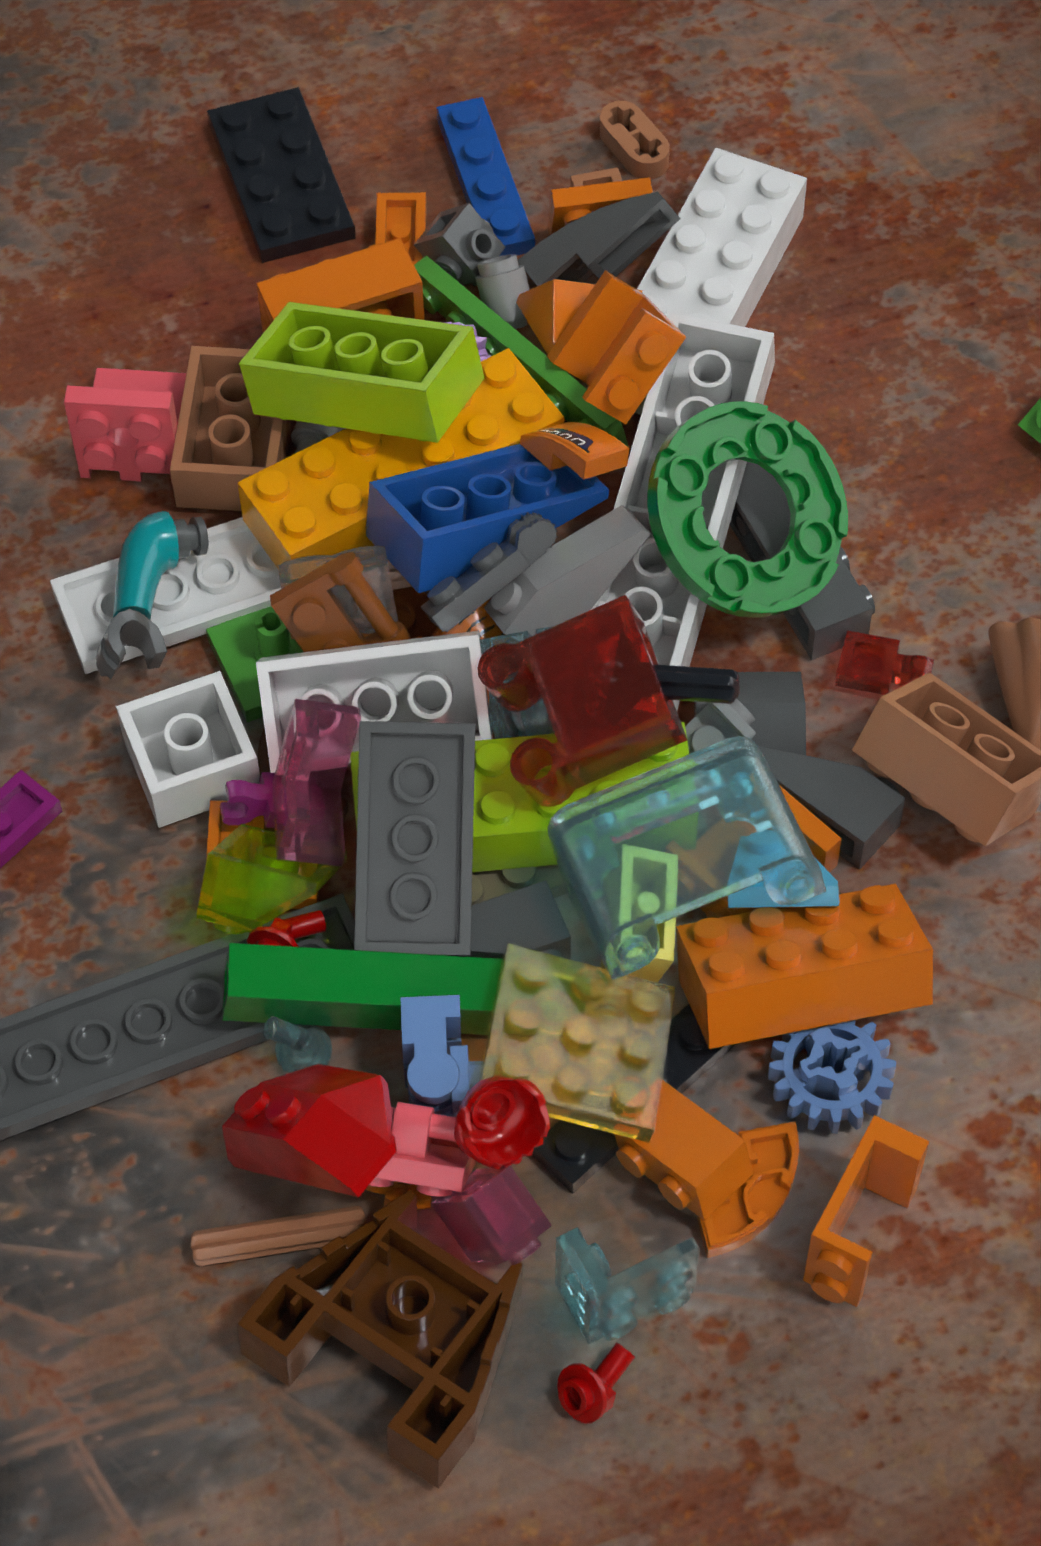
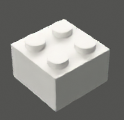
[116,671,260,828]

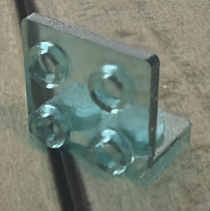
[555,1227,700,1345]

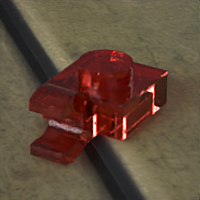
[836,630,934,695]

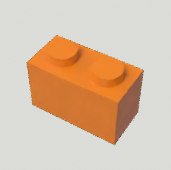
[612,1079,753,1221]

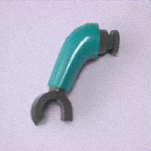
[96,511,209,679]

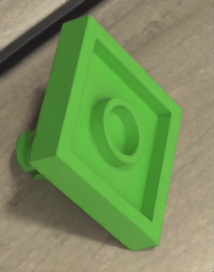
[206,606,303,723]

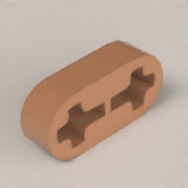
[600,101,670,180]

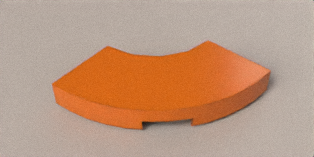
[696,1121,799,1258]

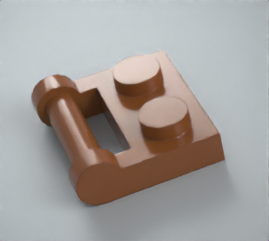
[270,552,411,652]

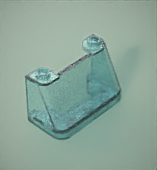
[548,736,827,981]

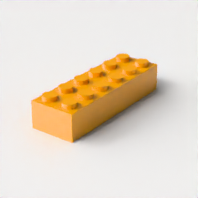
[237,348,564,584]

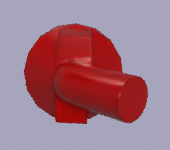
[247,910,326,947]
[557,1342,636,1423]

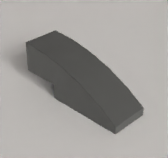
[518,192,680,286]

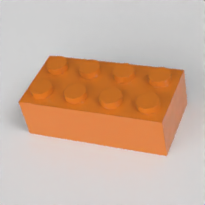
[676,883,933,1049]

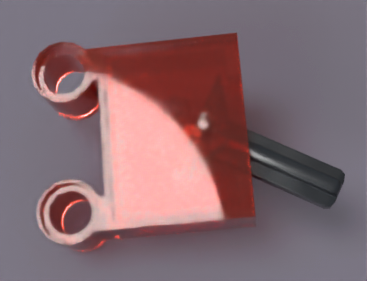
[477,594,740,807]

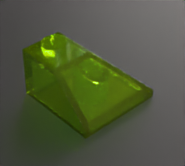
[196,824,348,934]

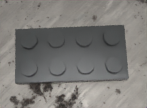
[354,721,475,955]

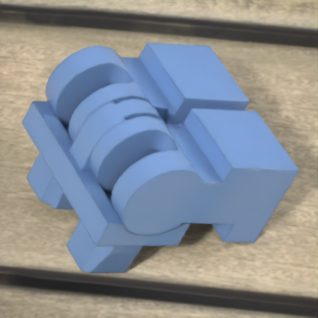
[400,995,502,1117]

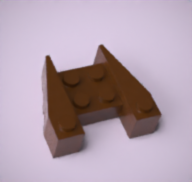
[237,1190,523,1488]

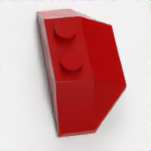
[222,1064,397,1197]

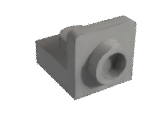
[685,699,756,783]

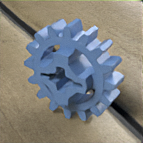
[768,1020,896,1134]

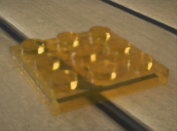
[479,943,676,1143]

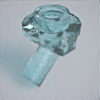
[263,1017,333,1073]

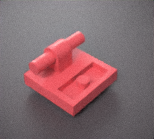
[369,1102,477,1197]

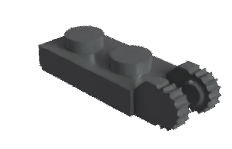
[420,512,558,632]

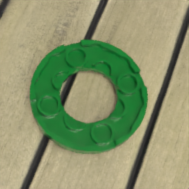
[647,401,848,618]

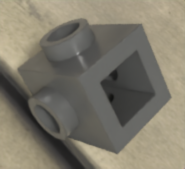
[414,203,506,286]

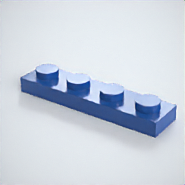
[437,97,535,256]

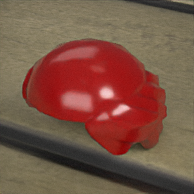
[454,1075,550,1170]

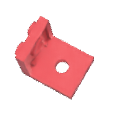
[64,368,186,482]

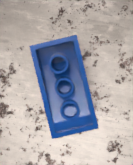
[366,444,609,593]

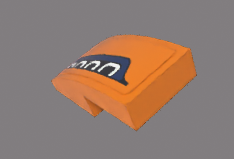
[520,422,630,480]

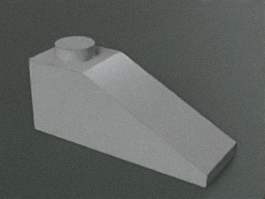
[484,505,651,662]

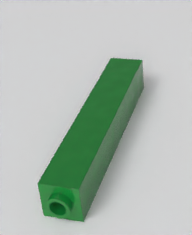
[222,943,585,1039]

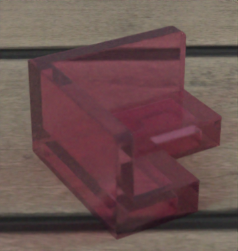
[272,699,361,866]

